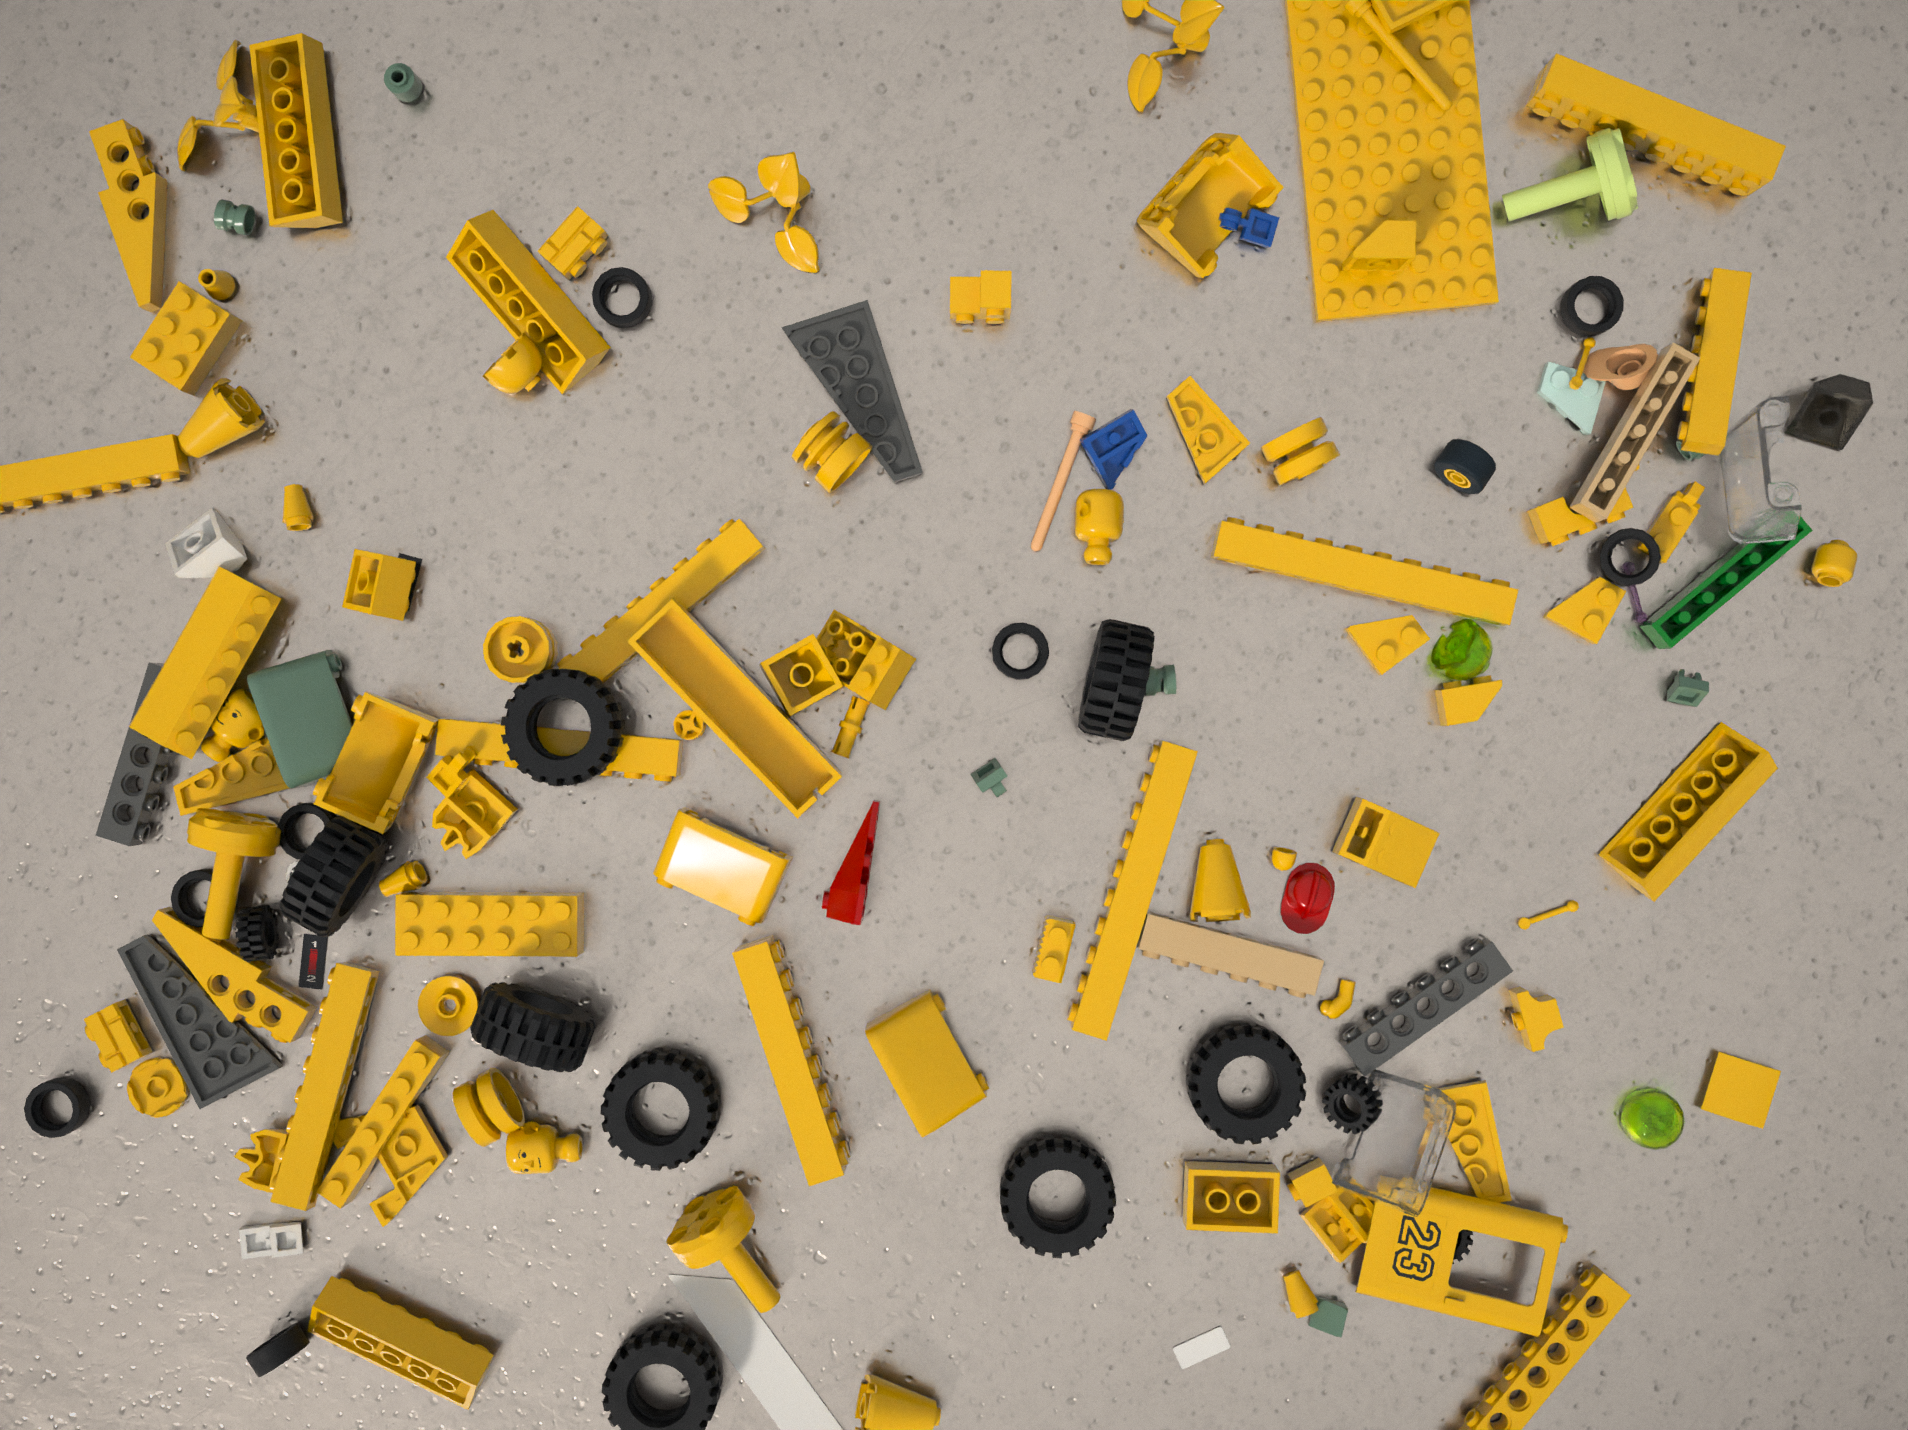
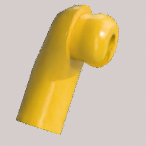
[1320,979,1356,1019]

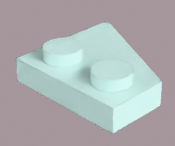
[1537,362,1606,435]

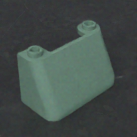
[247,650,353,789]

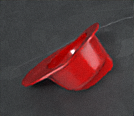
[1280,863,1335,934]

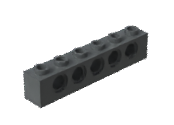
[95,662,174,846]
[1338,938,1513,1077]

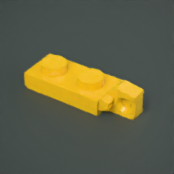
[1637,481,1705,564]

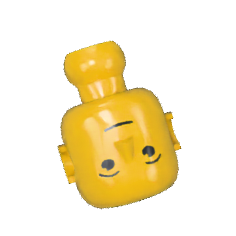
[201,689,264,762]
[506,1121,583,1174]

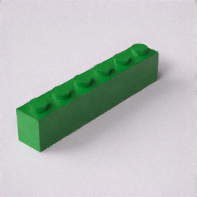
[1640,507,1813,649]

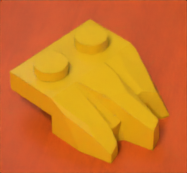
[432,769,518,859]
[234,1129,289,1193]

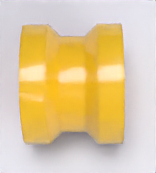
[673,710,706,740]

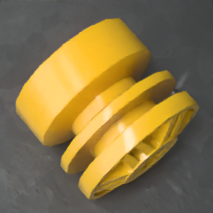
[791,411,873,493]

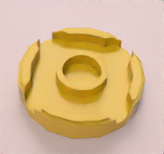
[127,1056,189,1118]

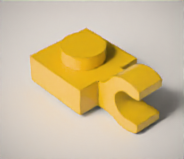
[426,746,477,799]

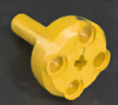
[187,808,281,939]
[666,1186,781,1313]

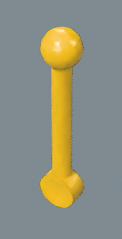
[1569,337,1596,390]
[1517,900,1579,930]

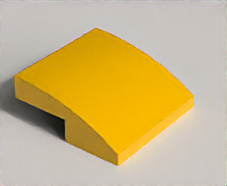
[1701,1051,1781,1129]
[1300,1176,1374,1263]

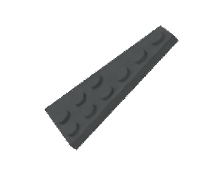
[781,300,923,483]
[117,934,283,1109]

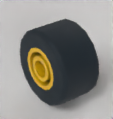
[1435,439,1496,494]

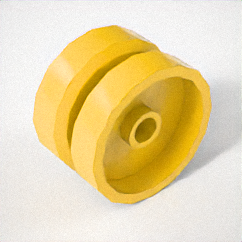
[1261,417,1340,486]
[483,616,558,683]
[452,1068,525,1147]

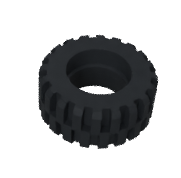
[1078,619,1155,741]
[501,669,625,786]
[280,816,388,937]
[470,982,596,1072]
[1186,1023,1306,1145]
[600,1048,721,1171]
[1000,1134,1116,1258]
[602,1324,722,1430]

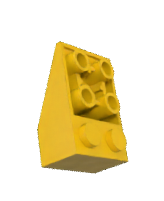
[817,609,916,710]
[1332,797,1440,888]

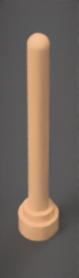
[1031,411,1096,552]

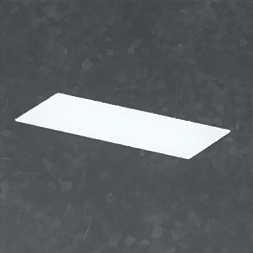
[668,1274,843,1430]

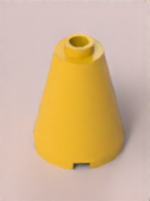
[178,378,265,458]
[1190,839,1251,922]
[855,1374,941,1430]

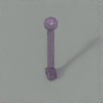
[1621,561,1647,623]

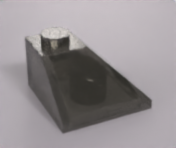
[1784,374,1873,450]

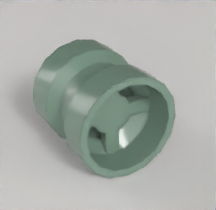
[214,199,256,236]
[1145,664,1177,696]

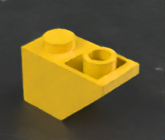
[1435,675,1502,726]

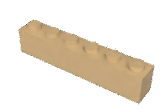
[1569,342,1700,523]
[1137,911,1324,998]

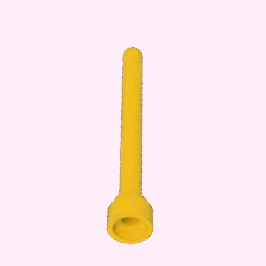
[1345,0,1452,110]

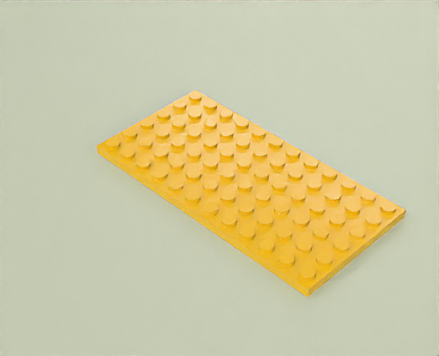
[1285,0,1499,322]

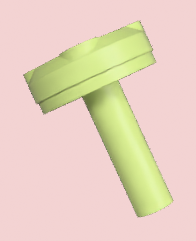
[1502,128,1638,221]

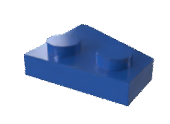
[1080,409,1147,490]

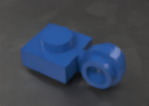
[1218,208,1280,248]

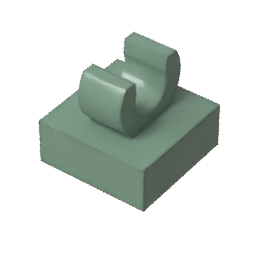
[1667,669,1709,707]
[971,758,1007,797]

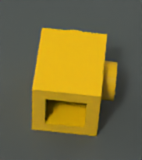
[1287,1158,1338,1208]

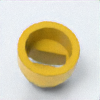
[1271,847,1297,871]

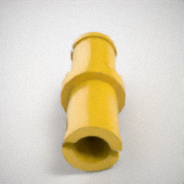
[831,696,870,759]

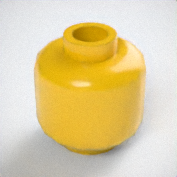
[1811,540,1857,587]

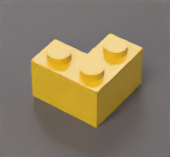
[950,270,1012,324]

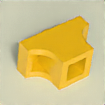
[1509,986,1564,1052]

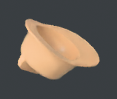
[1583,344,1658,390]

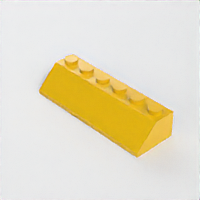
[249,33,343,228]
[446,210,611,394]
[129,566,281,759]
[1598,722,1778,902]
[308,1276,494,1410]

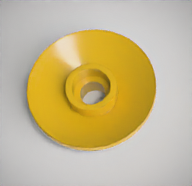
[418,976,479,1036]

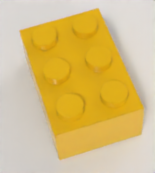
[130,281,243,396]
[1183,1161,1280,1234]

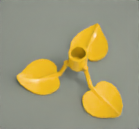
[1122,0,1224,112]
[177,40,259,171]
[708,152,820,273]

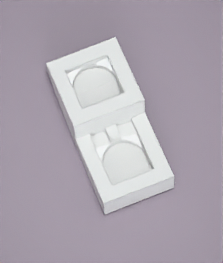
[239,1222,304,1260]

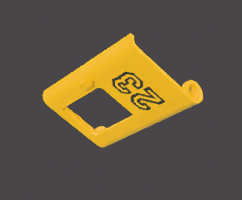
[1355,1175,1568,1337]

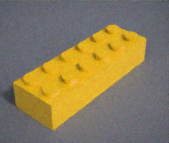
[395,892,584,957]

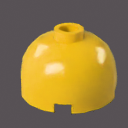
[482,334,542,394]

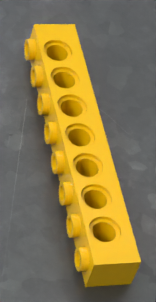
[1459,1265,1632,1430]

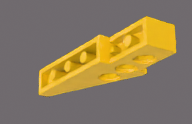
[89,119,168,312]
[152,907,318,1043]

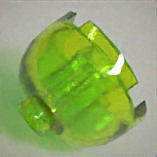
[1431,619,1493,680]
[1620,1088,1685,1150]

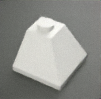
[165,507,247,578]

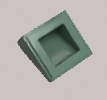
[1308,1296,1348,1338]

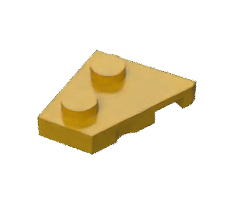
[1543,577,1626,644]
[1345,615,1430,675]

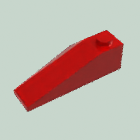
[822,800,880,925]

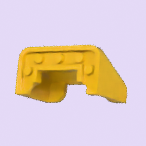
[1137,133,1284,278]
[313,691,438,834]
[653,807,793,926]
[865,989,990,1138]

